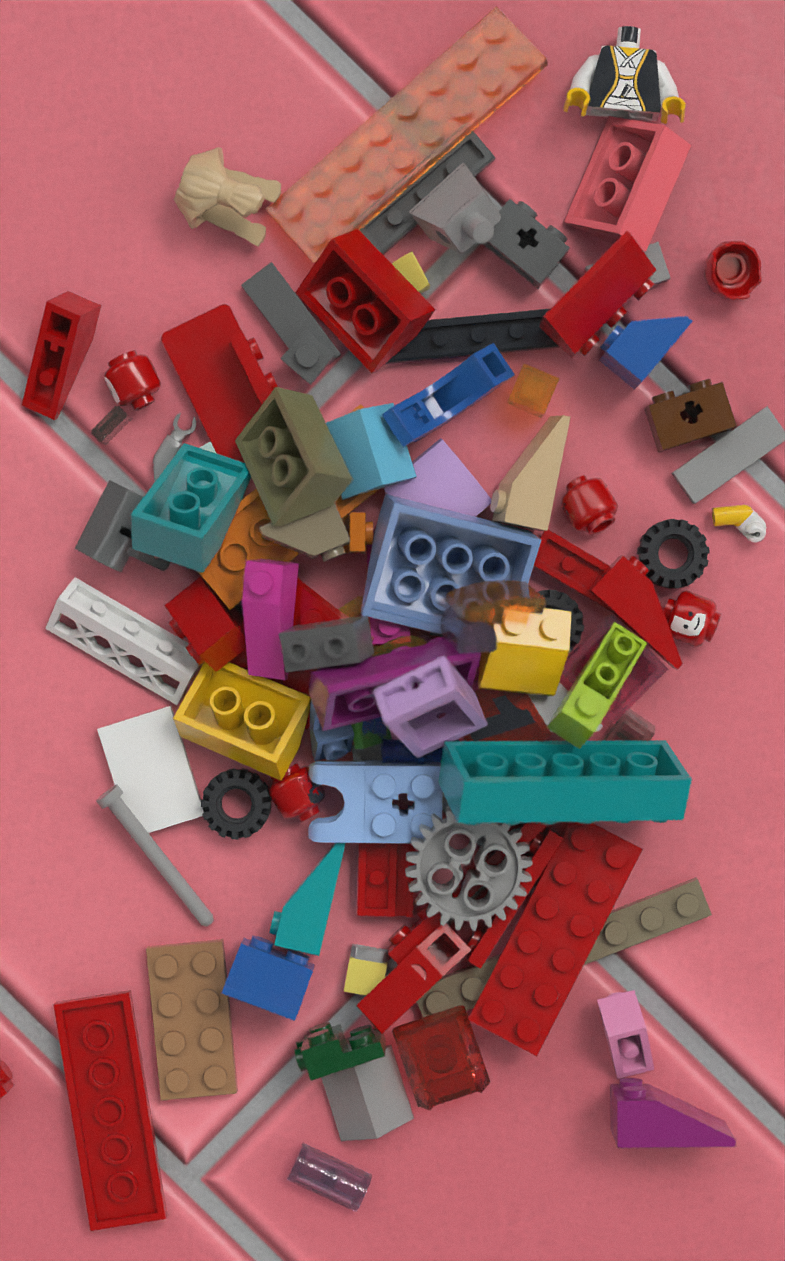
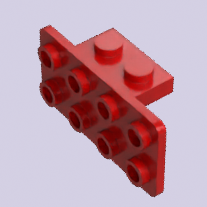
[161,304,278,463]

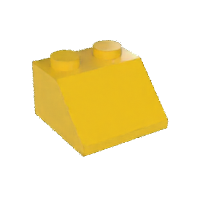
[478,602,571,697]

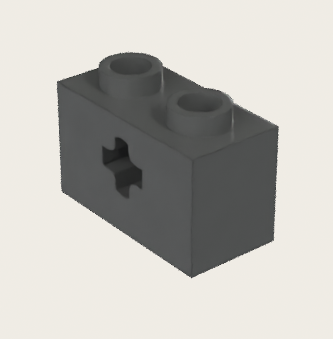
[482,199,570,289]
[279,615,374,672]

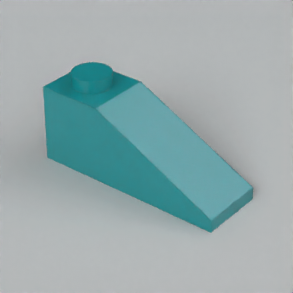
[269,843,346,956]

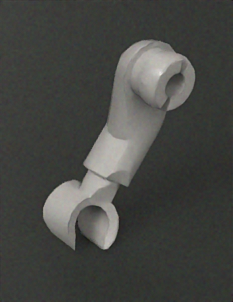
[153,412,197,483]

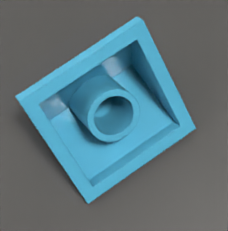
[326,403,417,500]

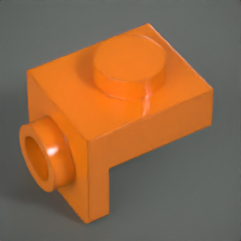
[342,512,373,554]

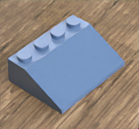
[361,494,541,644]

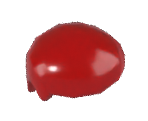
[704,241,762,300]

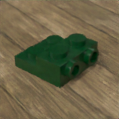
[294,1022,386,1081]

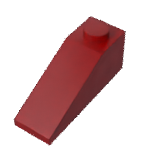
[21,291,102,420]
[588,555,683,670]

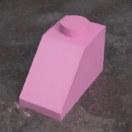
[597,990,654,1079]

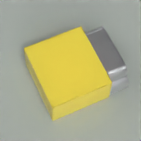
[344,944,389,995]

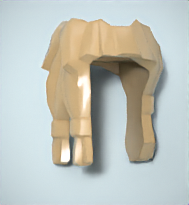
[174,147,282,247]

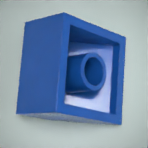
[599,316,693,390]
[222,936,315,1021]

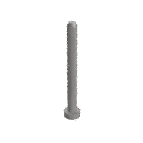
[96,784,214,927]

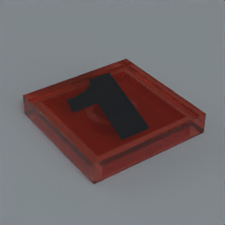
[463,688,552,742]

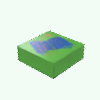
[351,716,392,749]

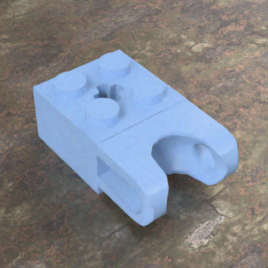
[308,760,443,843]

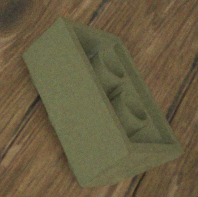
[235,387,353,527]

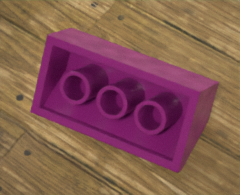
[308,636,481,731]

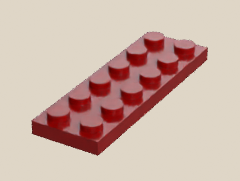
[468,822,643,1057]
[53,990,168,1231]

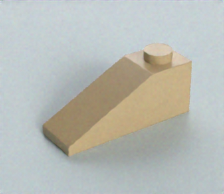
[491,415,570,531]

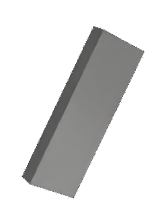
[671,406,785,504]

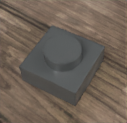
[280,329,335,385]

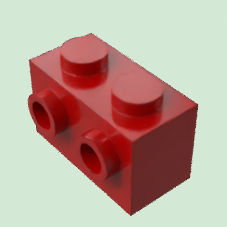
[164,577,246,672]

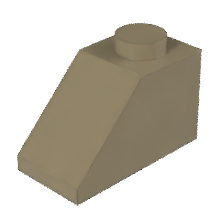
[259,503,351,562]

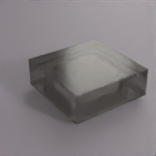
[91,406,133,445]

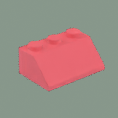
[564,116,691,252]

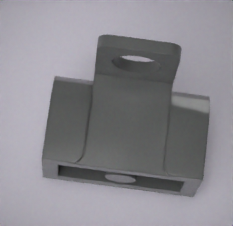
[75,480,171,573]

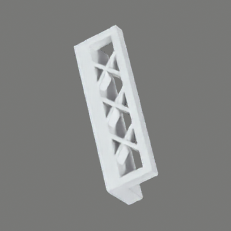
[45,577,201,705]

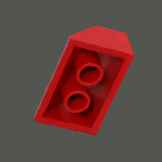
[295,229,436,373]
[539,231,656,358]

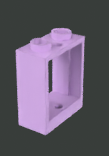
[373,656,487,758]

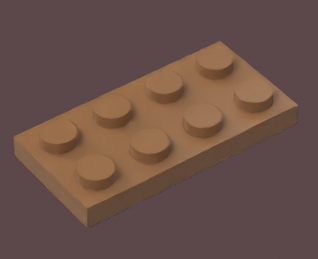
[146,939,238,1100]

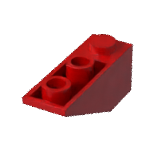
[356,923,471,1034]

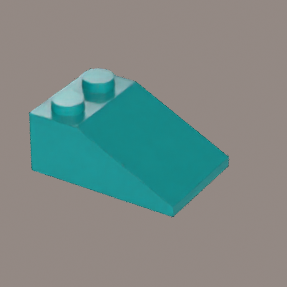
[131,443,251,573]

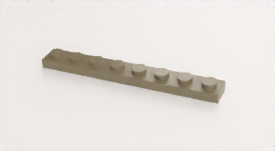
[417,878,712,1026]

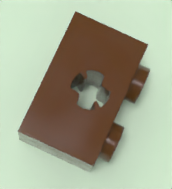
[645,379,737,453]

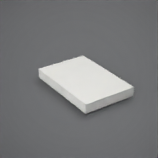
[97,706,204,838]

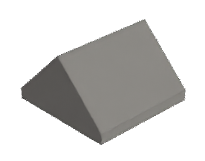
[321,1045,414,1141]

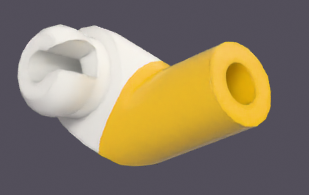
[712,505,767,543]

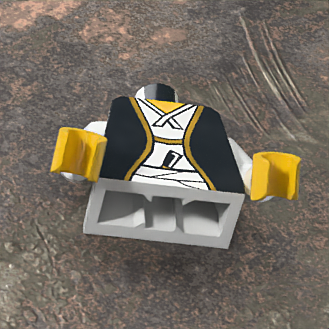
[563,26,685,124]

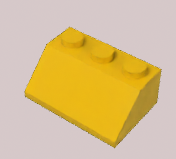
[173,662,311,781]

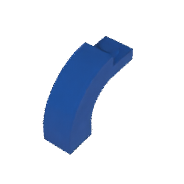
[382,343,515,447]

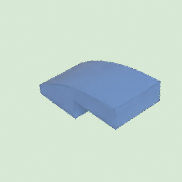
[310,700,354,761]

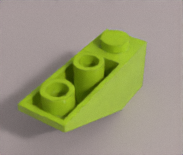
[547,622,647,749]

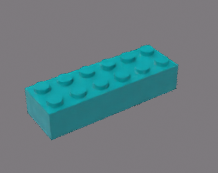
[438,740,692,826]

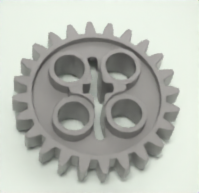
[405,806,533,931]

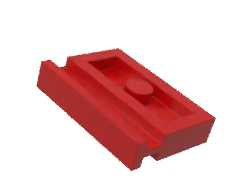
[357,843,415,917]

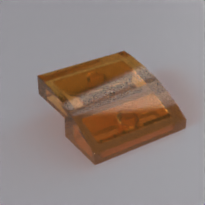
[445,580,546,625]

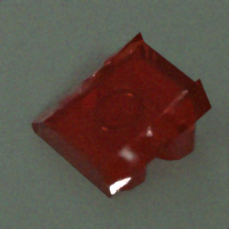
[392,1005,491,1111]

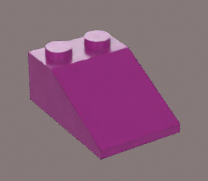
[610,1078,736,1148]

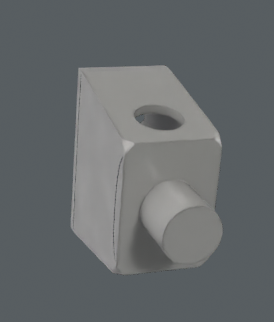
[409,163,501,253]

